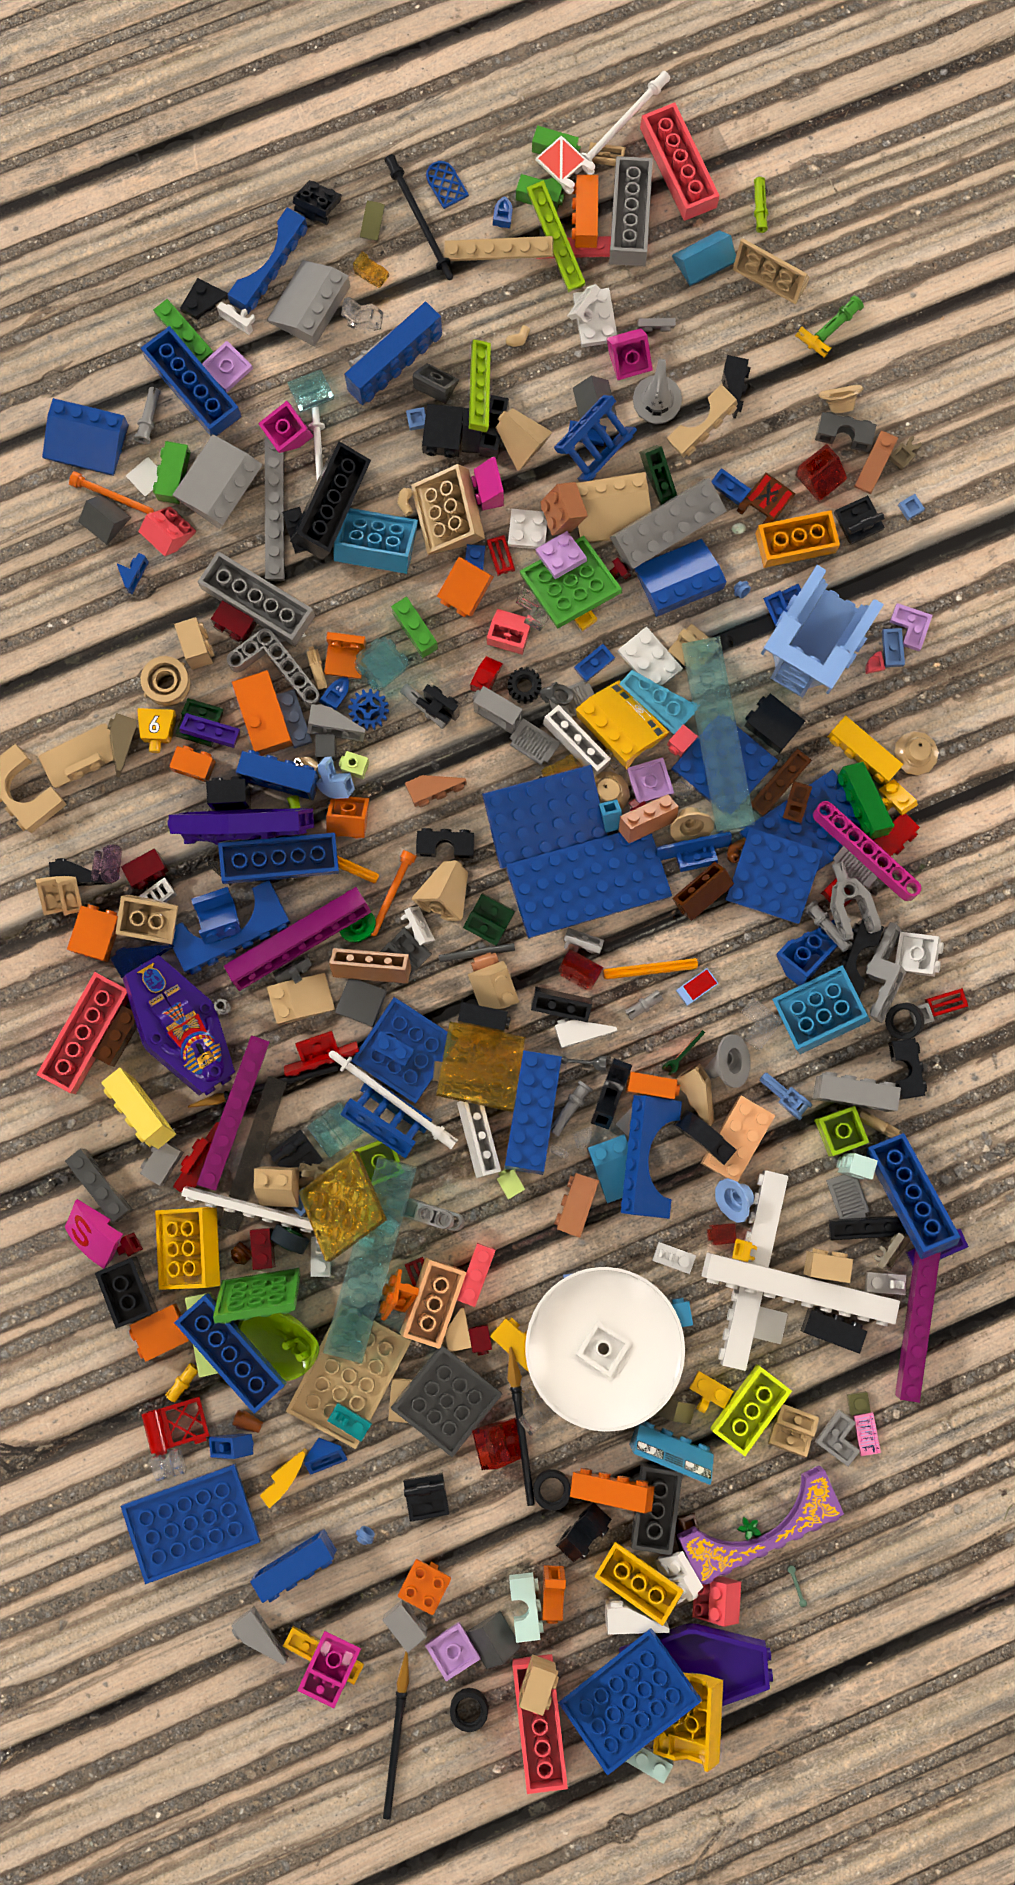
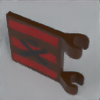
[737,473,796,524]

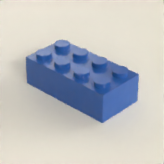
[236,750,320,801]
[250,1529,337,1603]

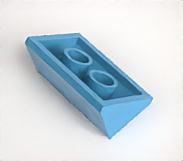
[672,230,736,286]

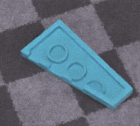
[619,670,700,735]

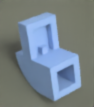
[316,756,355,799]

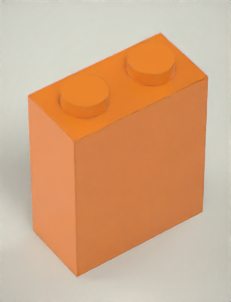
[437,557,494,617]
[67,904,118,962]
[625,1072,680,1100]
[129,1303,190,1362]

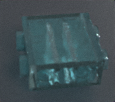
[355,636,409,692]

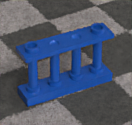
[554,395,637,482]
[340,1080,433,1159]

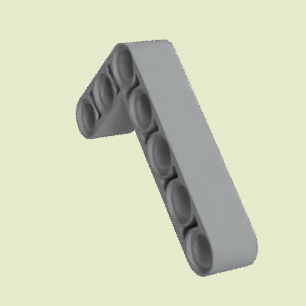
[227,629,321,708]

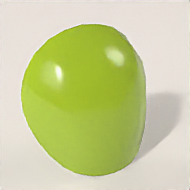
[238,1313,319,1381]

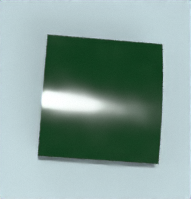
[175,698,224,747]
[463,893,516,946]

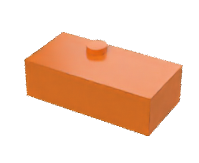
[232,670,293,756]

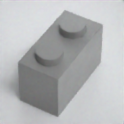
[140,1142,184,1186]
[383,1600,428,1653]

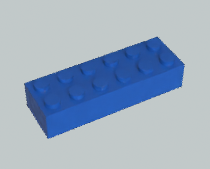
[344,301,442,406]
[141,326,242,436]
[218,833,339,884]
[504,1050,562,1175]
[866,1133,960,1260]
[174,1293,287,1414]

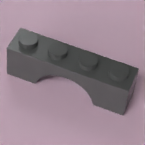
[65,1148,133,1223]

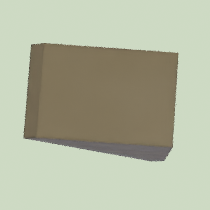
[656,1397,695,1424]

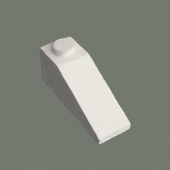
[554,1018,617,1049]

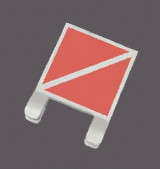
[535,136,595,194]

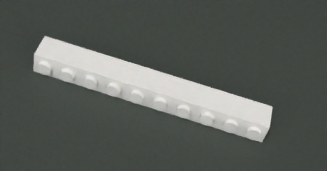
[718,1170,788,1371]
[701,1253,900,1327]

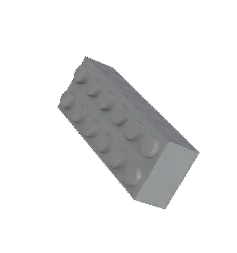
[609,156,653,266]
[610,478,727,570]
[198,551,315,647]

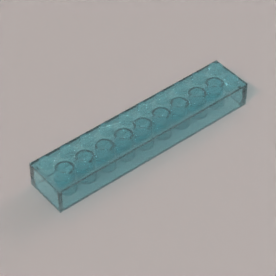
[681,636,755,833]
[323,1156,417,1364]

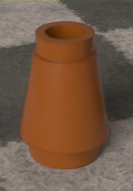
[232,1410,263,1433]

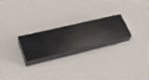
[829,1215,908,1241]

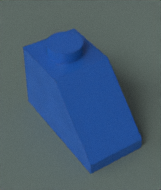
[209,1433,254,1459]

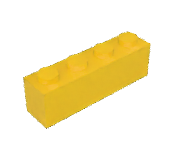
[827,715,904,785]
[490,1317,529,1372]

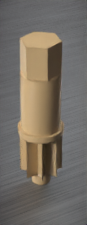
[307,646,328,692]
[859,1109,900,1138]

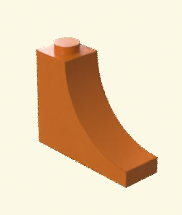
[542,1565,566,1624]

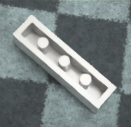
[543,705,611,778]
[457,1095,501,1178]

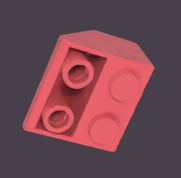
[138,507,196,556]
[487,609,533,655]
[692,1577,741,1627]

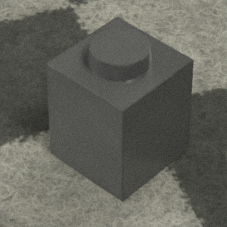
[315,734,336,762]

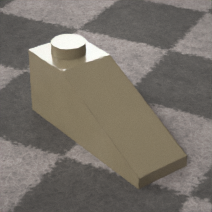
[107,713,138,777]

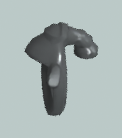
[540,682,573,706]

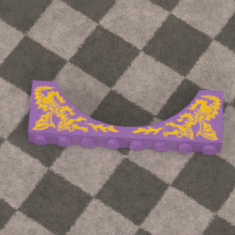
[676,1465,844,1585]

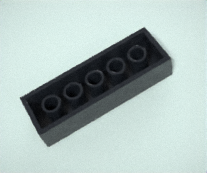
[290,441,371,560]

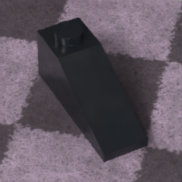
[49,858,112,886]

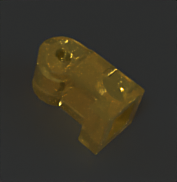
[353,251,389,288]
[541,754,579,777]

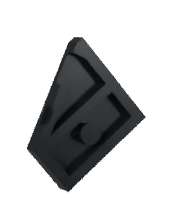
[180,278,228,319]

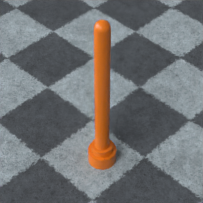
[69,471,154,514]
[371,850,417,937]

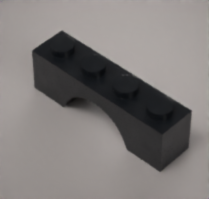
[839,919,884,998]

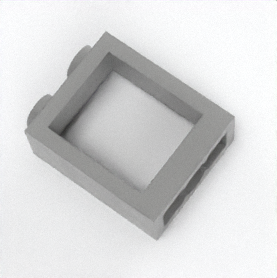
[472,686,523,734]

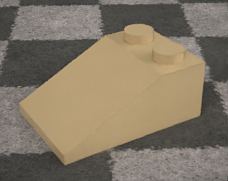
[116,895,178,944]
[267,973,335,1026]

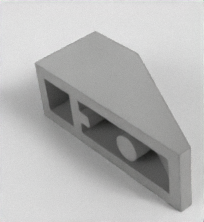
[307,704,365,742]
[232,1606,289,1665]

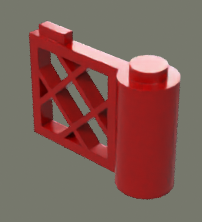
[141,1396,210,1457]

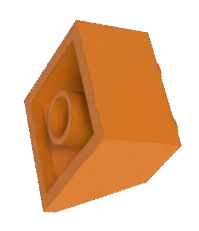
[326,797,369,838]

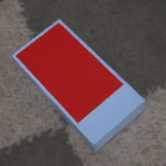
[676,968,718,1006]

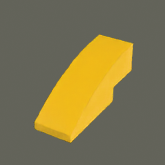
[260,1448,307,1508]

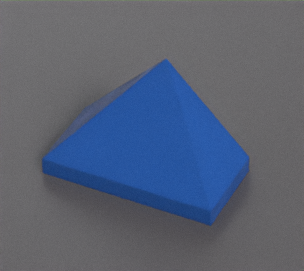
[303,1438,348,1475]

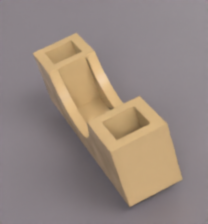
[667,384,738,458]

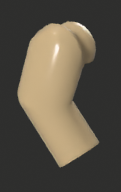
[506,325,530,347]
[397,488,413,517]
[294,757,319,773]

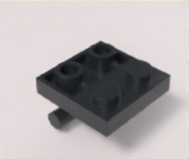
[293,180,342,225]
[834,495,885,545]
[416,684,460,725]
[269,1129,324,1179]
[403,1473,450,1522]

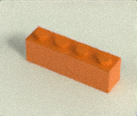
[572,175,598,248]
[570,1468,655,1513]

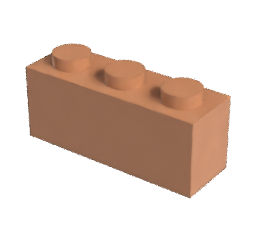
[619,794,679,843]

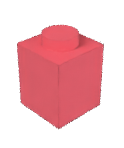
[667,724,698,757]

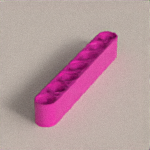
[813,801,921,901]

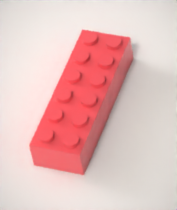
[640,102,720,221]
[36,972,129,1094]
[512,1654,568,1794]

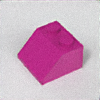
[606,328,653,380]
[258,401,314,453]
[471,457,504,511]

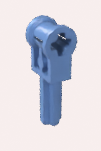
[759,1073,812,1120]

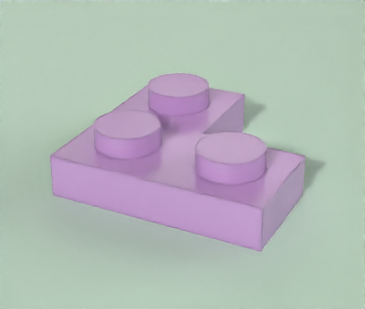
[890,603,932,651]

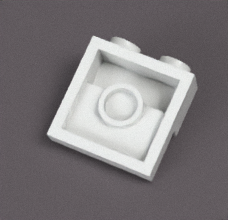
[895,932,944,977]
[654,1551,704,1604]

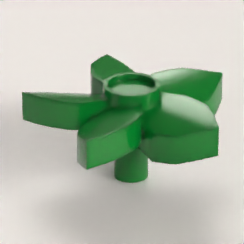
[737,1517,761,1541]

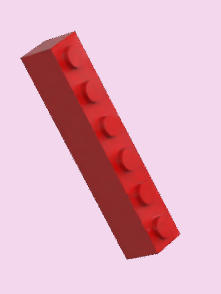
[821,813,920,907]

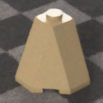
[496,408,552,471]
[412,860,468,921]

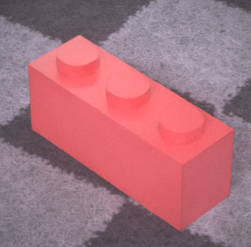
[457,1243,496,1307]

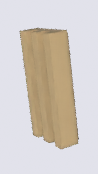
[589,142,626,166]

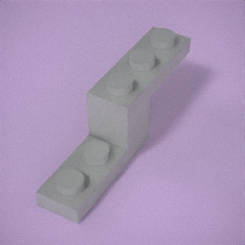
[866,922,906,1023]

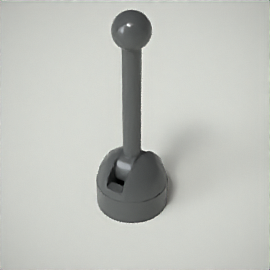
[561,1056,607,1072]

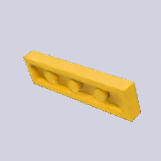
[283,1626,364,1685]

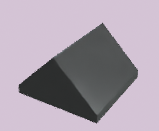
[412,363,459,404]
[573,375,617,419]
[78,495,131,545]
[466,1611,521,1669]

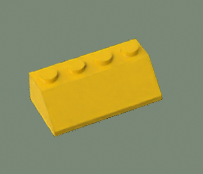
[594,1542,684,1626]

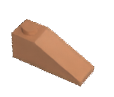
[854,430,898,494]

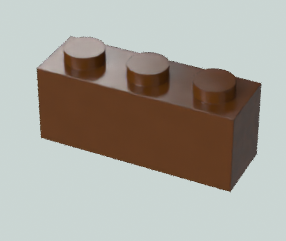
[672,862,734,921]
[93,1005,137,1067]

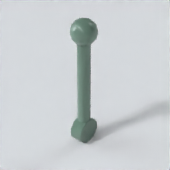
[787,1565,807,1607]

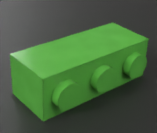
[153,441,191,504]
[391,597,438,659]

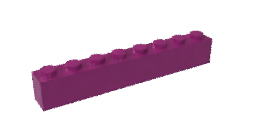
[224,887,371,991]
[197,1035,270,1191]
[895,1249,941,1403]

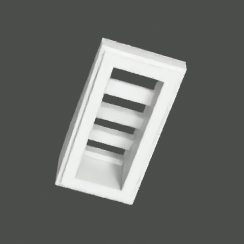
[139,877,177,903]

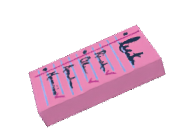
[853,1412,881,1456]

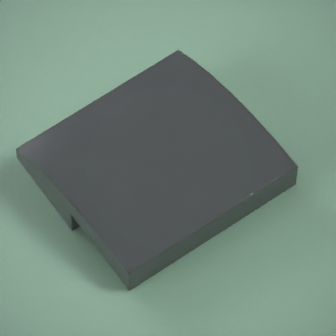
[380,928,432,976]
[335,979,387,1027]

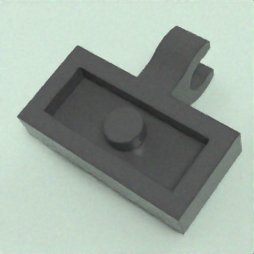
[273,954,312,984]

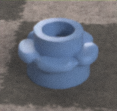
[734,581,751,598]
[356,1526,375,1545]

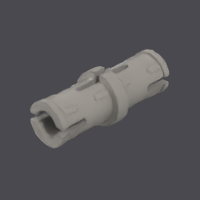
[625,990,664,1021]
[214,999,231,1015]

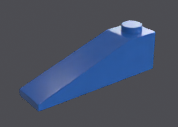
[776,920,853,986]

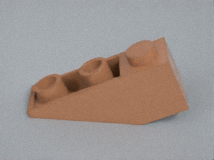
[405,775,467,807]

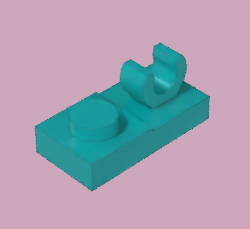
[327,1403,372,1441]

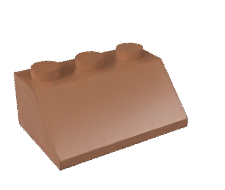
[554,1173,599,1238]

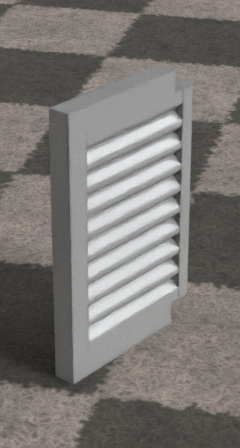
[549,680,594,718]
[510,718,561,765]
[833,846,881,889]
[826,1174,870,1219]

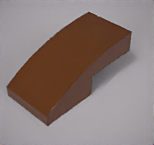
[783,781,812,823]

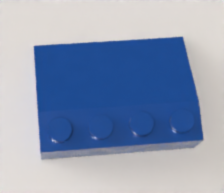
[42,398,129,476]
[634,538,727,617]

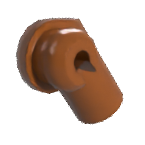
[727,837,746,863]

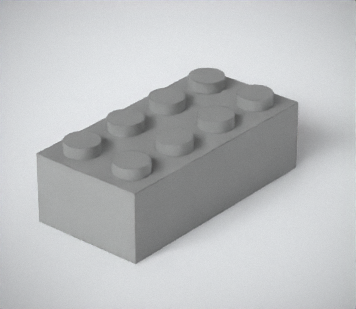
[813,1072,901,1112]

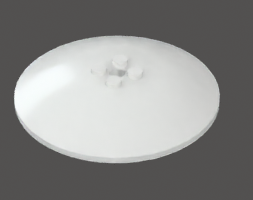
[525,1267,685,1431]

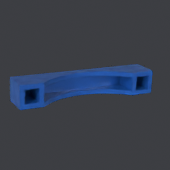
[227,207,308,314]

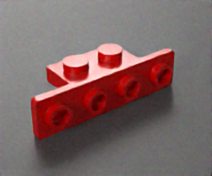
[284,1031,359,1076]
[173,1122,219,1193]

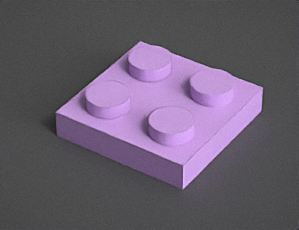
[202,341,253,393]
[535,531,587,579]
[627,757,674,804]
[425,1621,481,1681]

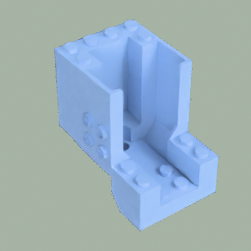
[761,565,884,698]

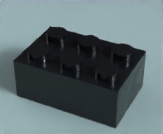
[95,1256,158,1329]

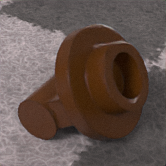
[231,1242,252,1265]

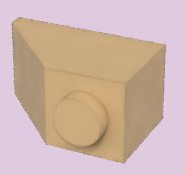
[442,1307,472,1352]

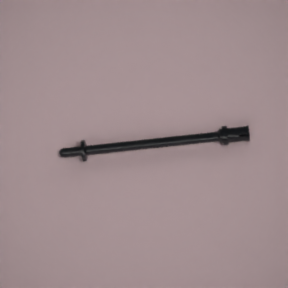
[384,154,453,281]

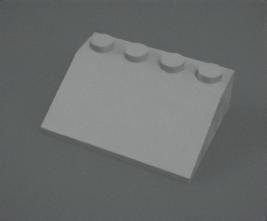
[267,260,350,347]
[172,435,263,529]

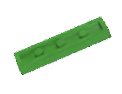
[153,299,214,364]

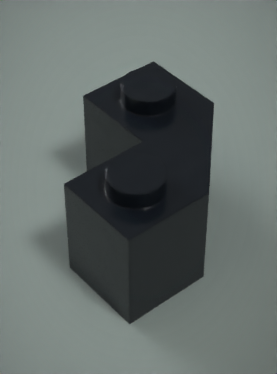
[556,1503,612,1562]

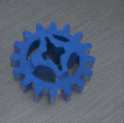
[348,689,389,731]

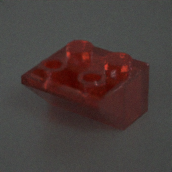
[795,444,848,502]
[558,949,604,990]
[472,1418,521,1470]

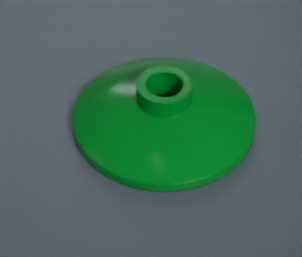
[340,912,376,942]

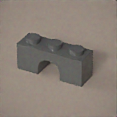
[815,412,877,452]

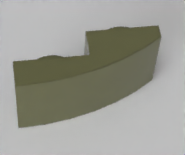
[360,200,385,242]

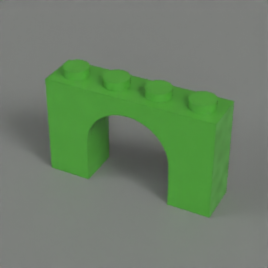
[516,125,581,212]

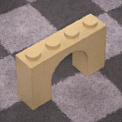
[0,744,67,833]

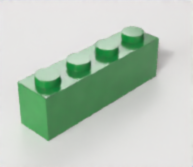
[838,762,894,839]

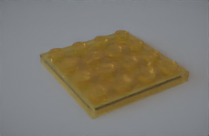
[436,1021,525,1112]
[298,1150,387,1262]

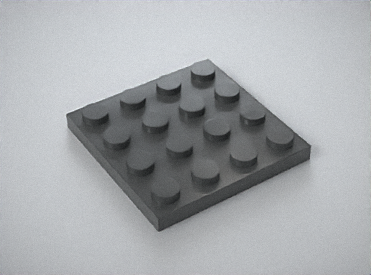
[391,1345,503,1457]

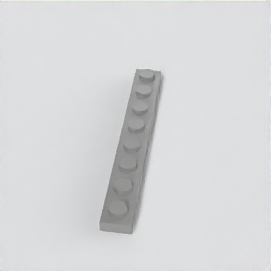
[265,437,285,581]

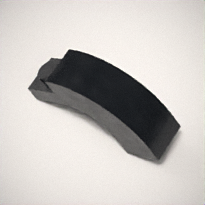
[591,1058,632,1130]
[673,1110,737,1165]

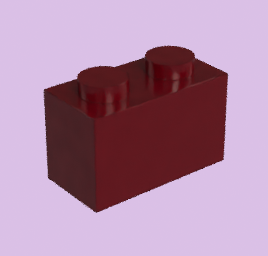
[211,600,257,642]
[121,848,169,890]
[250,1227,276,1270]

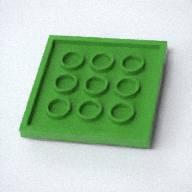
[520,535,622,629]
[213,1268,301,1324]

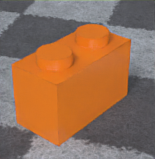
[169,745,216,782]

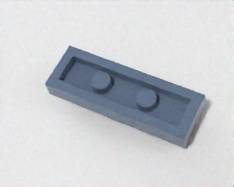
[277,689,312,749]

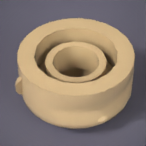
[140,656,191,706]

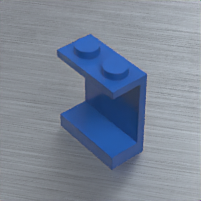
[191,887,242,944]

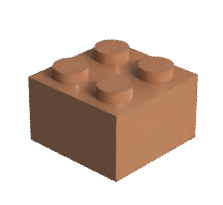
[540,482,588,536]

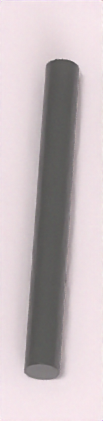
[439,943,515,962]

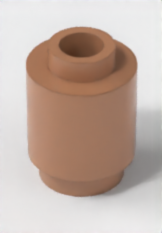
[471,952,499,972]

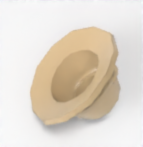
[819,385,863,413]
[894,731,939,776]
[595,771,630,810]
[670,807,714,842]

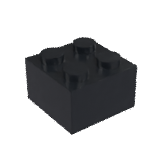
[206,776,251,811]

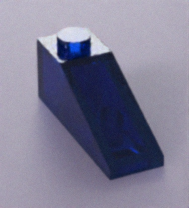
[111,944,174,978]

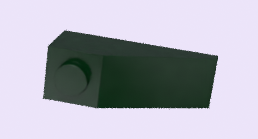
[639,445,677,505]

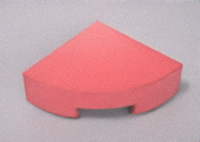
[865,651,886,674]

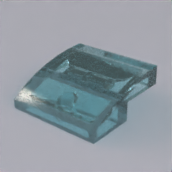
[287,369,334,413]
[307,1102,363,1158]

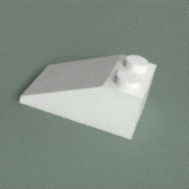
[605,1595,670,1634]

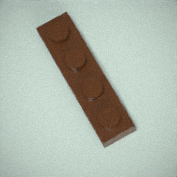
[748,748,812,817]

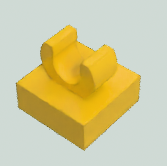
[732,1239,757,1262]

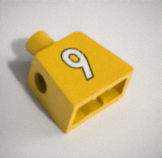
[137,708,177,753]

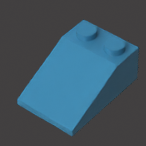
[587,1134,628,1203]

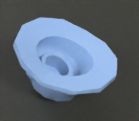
[715,1178,754,1223]

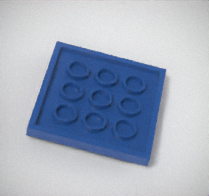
[671,712,778,818]
[726,828,824,924]
[351,997,459,1104]

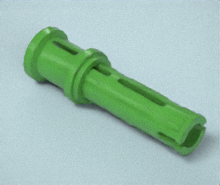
[814,295,864,342]

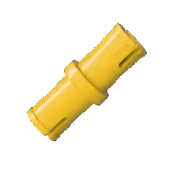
[795,326,831,358]
[165,1363,198,1403]

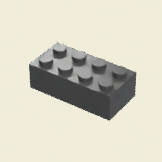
[630,1463,683,1555]

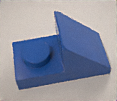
[117,553,149,594]

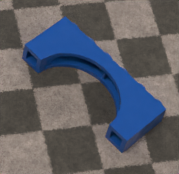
[171,880,291,975]
[621,1095,682,1219]

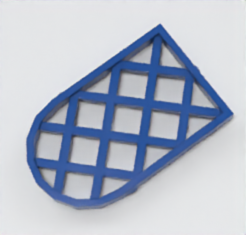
[426,161,469,209]

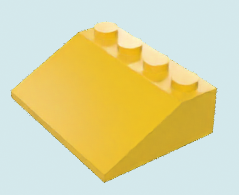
[155,1206,220,1290]

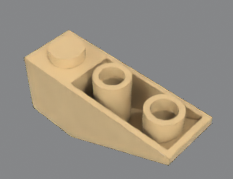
[676,1063,715,1126]

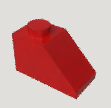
[470,656,503,692]

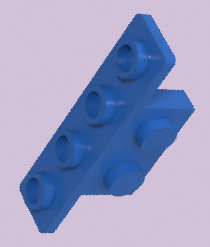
[656,832,732,872]

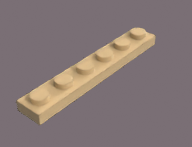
[444,236,553,261]

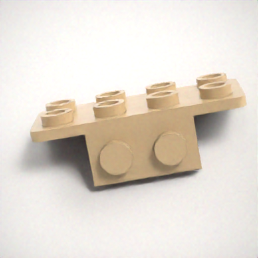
[39,723,114,788]

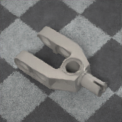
[830,862,881,941]
[386,1195,465,1231]

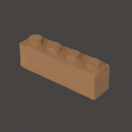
[329,948,411,984]

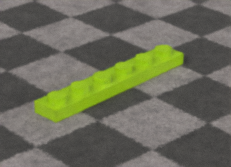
[527,180,586,292]
[469,339,491,432]

